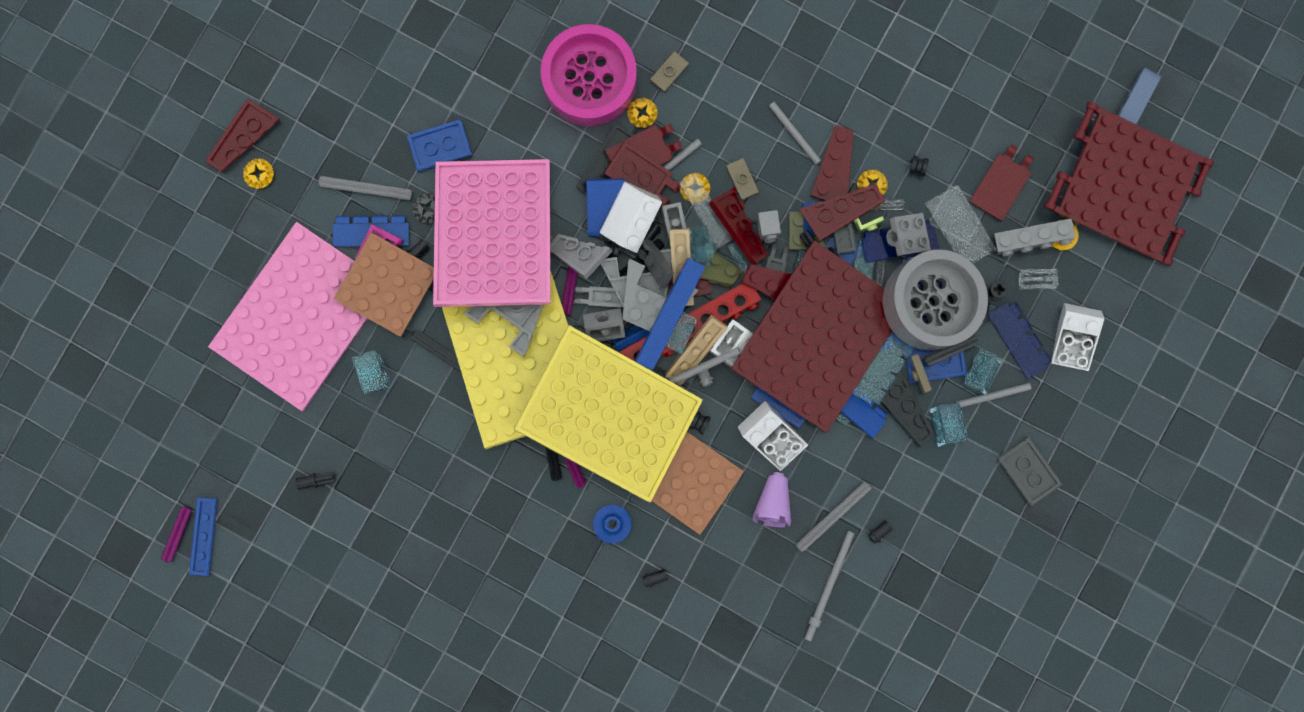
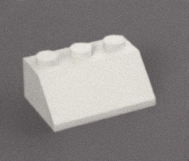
[600,181,662,253]

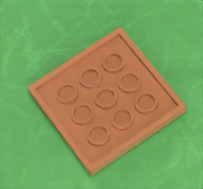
[334,233,434,337]
[652,432,744,535]

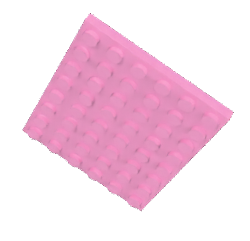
[433,159,551,307]
[208,222,368,412]

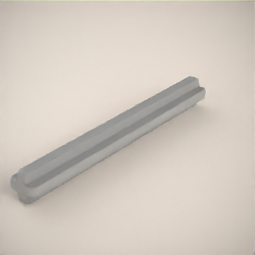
[318,176,412,200]
[796,482,871,552]

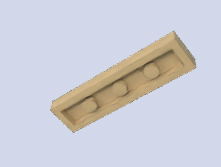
[670,228,694,306]
[665,315,727,386]

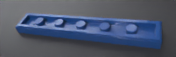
[635,257,705,370]

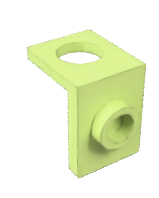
[853,216,884,233]

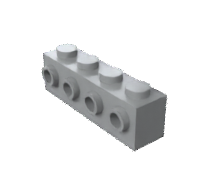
[994,218,1075,257]

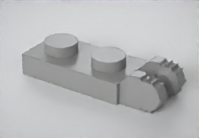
[573,286,624,309]

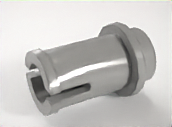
[697,362,714,387]

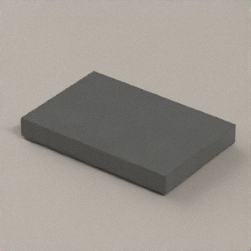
[997,437,1063,506]

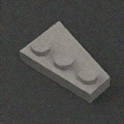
[550,234,612,279]

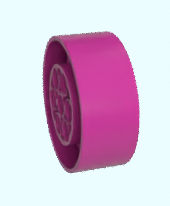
[541,24,637,127]

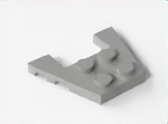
[601,249,672,308]
[623,259,698,331]
[464,305,543,358]

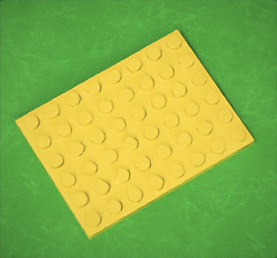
[442,270,568,449]
[514,325,703,503]

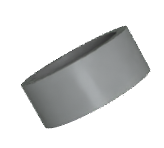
[883,249,988,351]

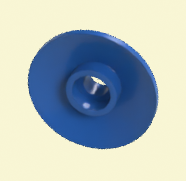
[593,505,632,544]

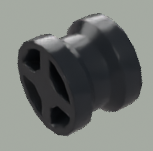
[909,155,929,177]
[604,241,620,260]
[689,411,711,435]

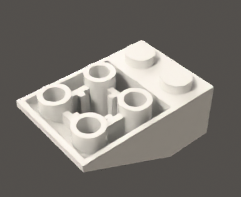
[1051,303,1104,371]
[710,319,752,367]
[738,401,808,471]

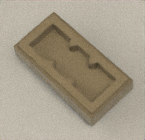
[650,51,689,93]
[726,158,759,201]
[909,354,932,394]

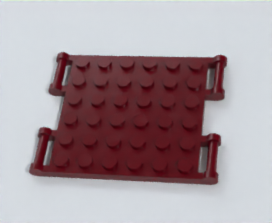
[1044,102,1214,266]

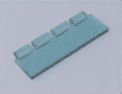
[852,331,915,405]

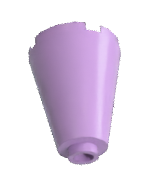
[753,472,791,528]

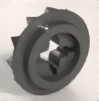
[412,193,435,224]

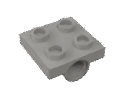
[886,213,931,256]

